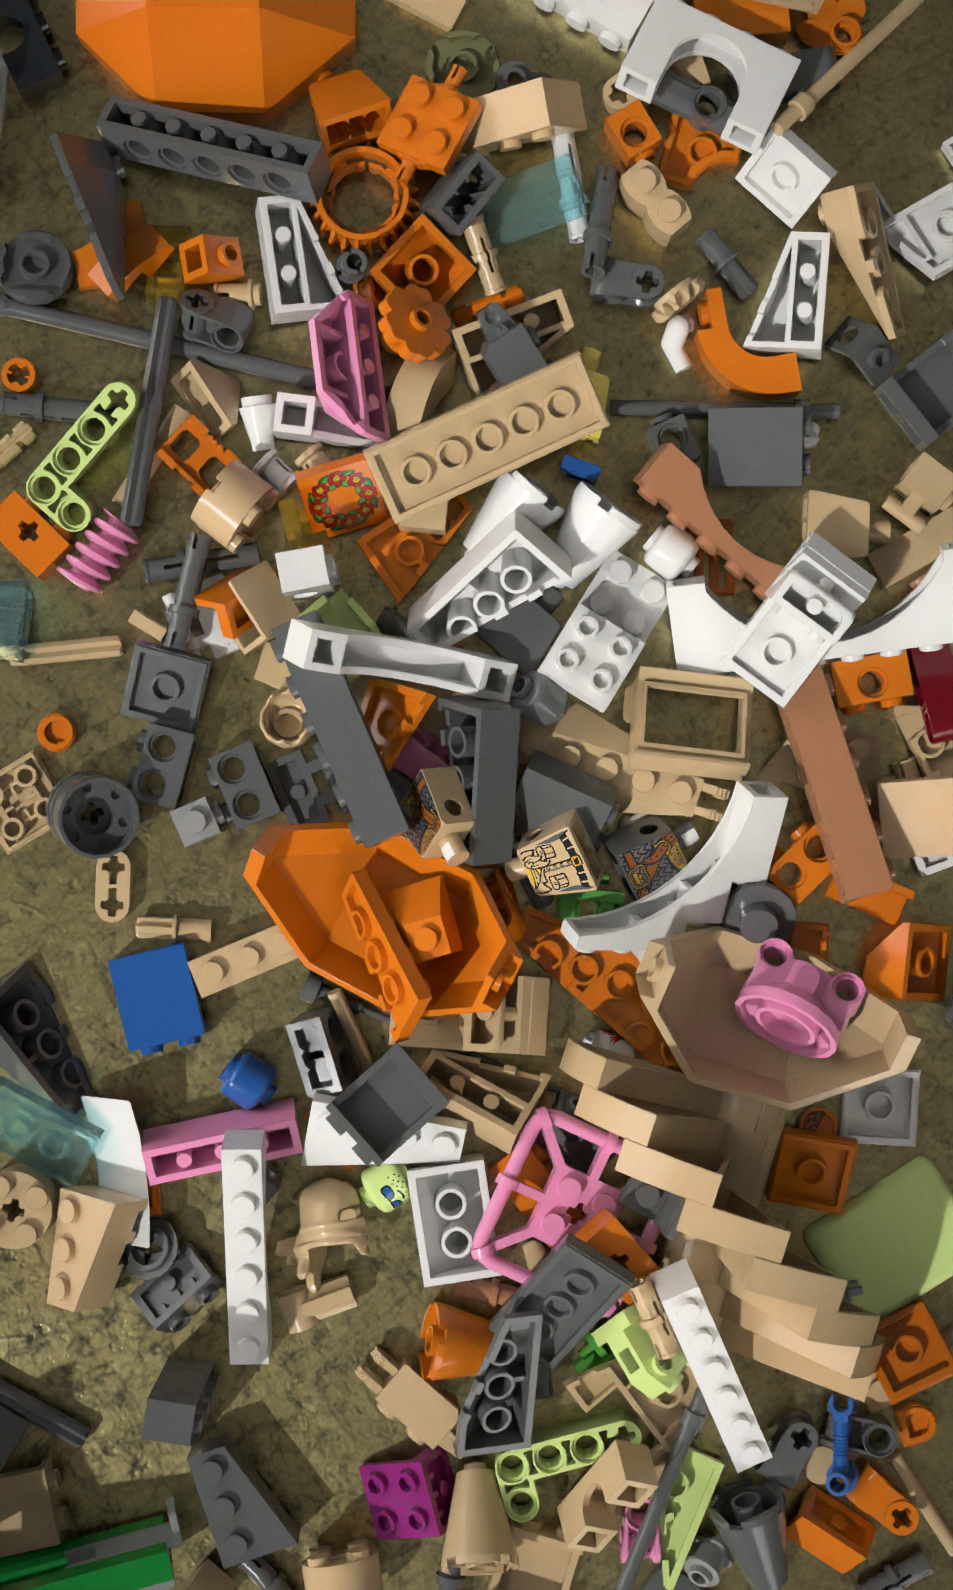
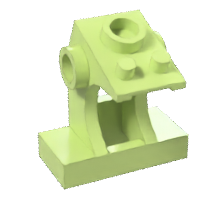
[591,1304,690,1400]

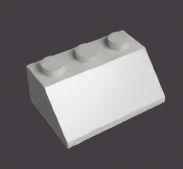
[407,1152,501,1287]

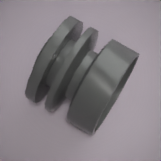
[46,770,140,859]

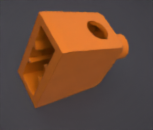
[308,70,392,154]

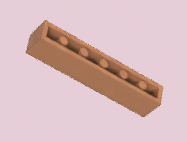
[776,664,896,905]

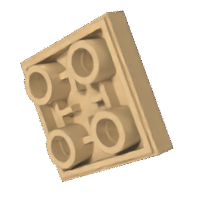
[0,750,56,855]

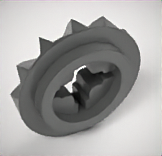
[122,1217,181,1280]

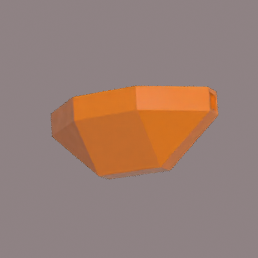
[75,0,357,125]
[243,822,523,1017]

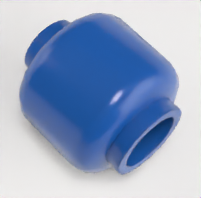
[218,1052,278,1110]

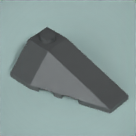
[49,132,127,301]
[0,961,95,1128]
[454,1310,543,1458]

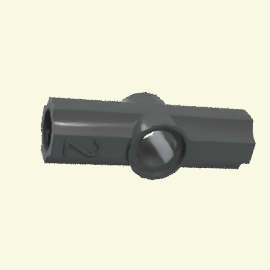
[650,70,736,136]

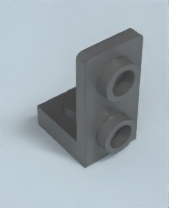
[618,1177,686,1241]

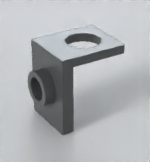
[825,316,901,388]

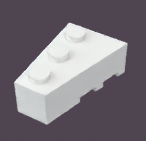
[255,195,343,325]

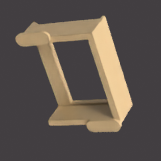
[623,666,754,781]

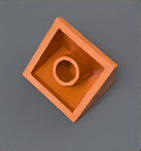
[368,213,477,306]

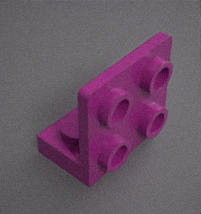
[359,1445,455,1539]

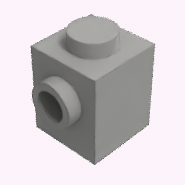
[170,796,227,847]

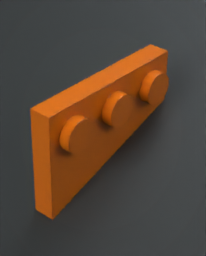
[336,676,436,784]

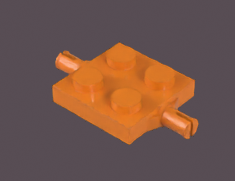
[376,64,483,189]

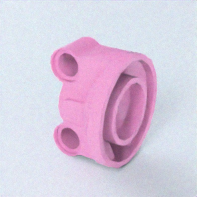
[735,938,866,1059]

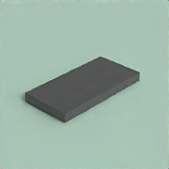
[488,1232,636,1370]

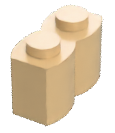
[618,159,692,247]

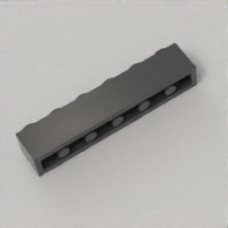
[270,610,413,849]

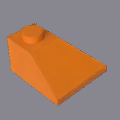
[380,875,464,964]
[862,922,952,1001]

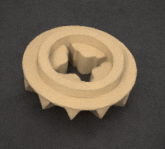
[651,276,706,323]

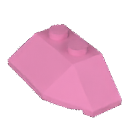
[308,289,391,443]

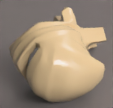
[275,1177,370,1293]

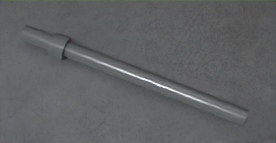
[610,399,841,419]
[614,1386,707,1590]

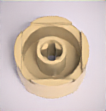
[191,459,281,554]
[0,1163,59,1249]
[301,1539,384,1590]

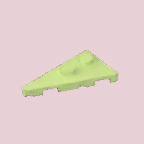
[654,1437,725,1590]

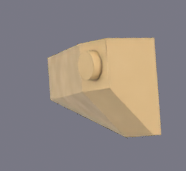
[818,181,906,340]

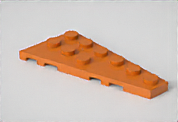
[516,905,683,1073]

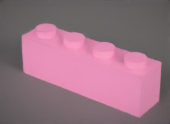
[141,1097,303,1186]

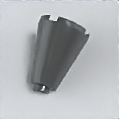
[708,1479,788,1590]

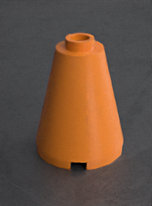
[418,1301,495,1381]

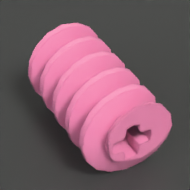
[56,508,140,593]

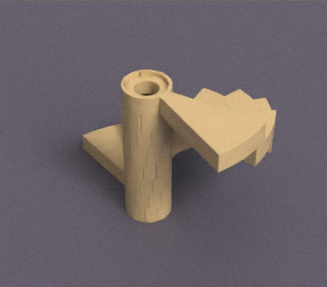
[559,1038,885,1402]

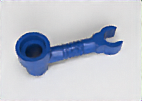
[826,1391,860,1497]

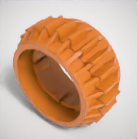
[307,141,419,259]

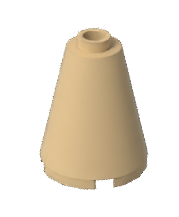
[441,1462,519,1576]

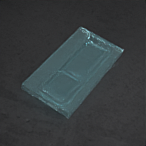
[478,154,588,248]

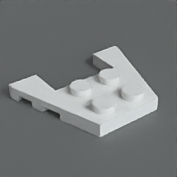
[876,136,953,281]

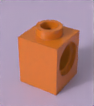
[603,99,663,169]

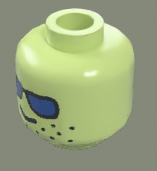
[358,1163,411,1213]

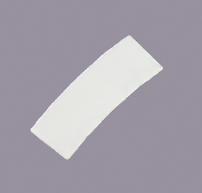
[81,1096,150,1248]

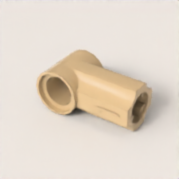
[276,1273,358,1334]

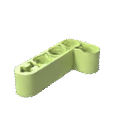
[26,381,141,532]
[494,1410,642,1523]

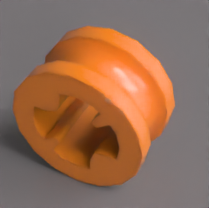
[353,275,385,310]
[1,357,39,394]

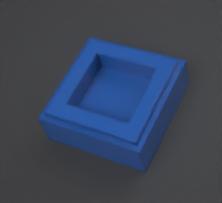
[559,454,601,486]

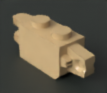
[354,1346,462,1459]

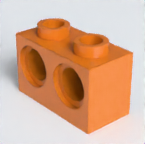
[767,819,831,907]

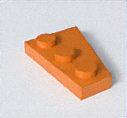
[356,493,473,606]

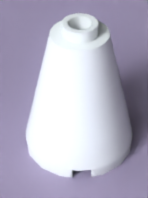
[463,469,566,555]
[553,480,643,591]

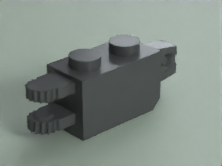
[475,301,553,387]

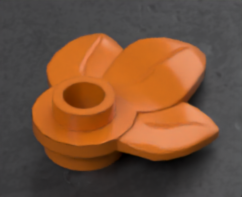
[795,0,866,56]

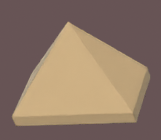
[170,359,241,441]

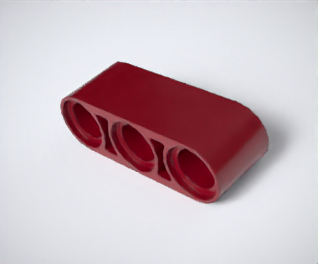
[906,643,953,744]

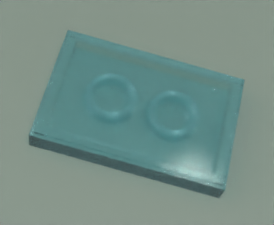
[0,1075,104,1187]

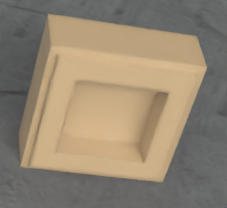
[128,609,168,643]

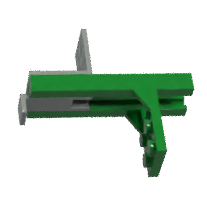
[0,1496,183,1590]

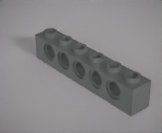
[96,95,332,204]

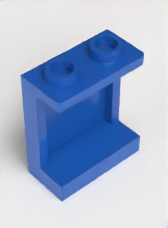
[108,941,209,1056]

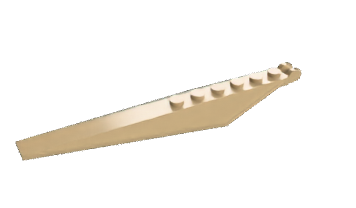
[254,642,733,822]

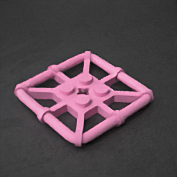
[470,1106,661,1320]

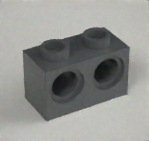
[127,723,199,809]
[206,740,284,830]
[285,1006,359,1099]

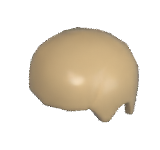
[259,688,312,748]

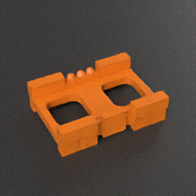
[155,414,245,497]

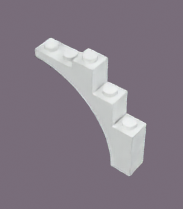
[560,780,789,962]

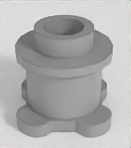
[684,1535,734,1587]

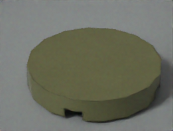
[425,28,501,98]

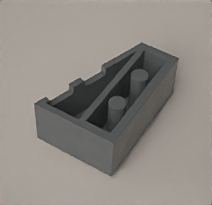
[187,1432,301,1569]

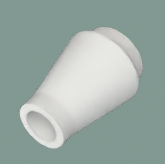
[238,394,276,452]

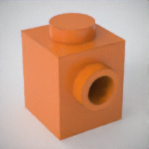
[178,234,244,285]

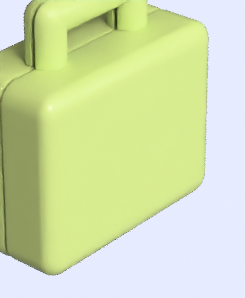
[803,1156,953,1321]

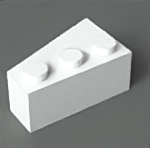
[743,231,830,359]

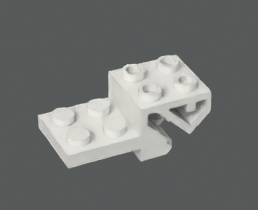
[720,531,877,708]
[537,551,668,713]

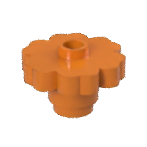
[378,284,451,364]

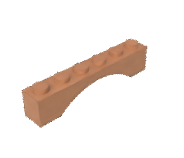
[632,442,785,601]

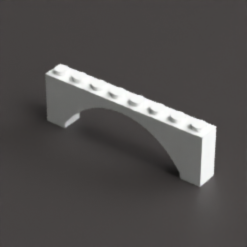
[666,541,953,677]

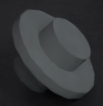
[720,882,796,943]

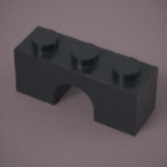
[0,0,68,103]

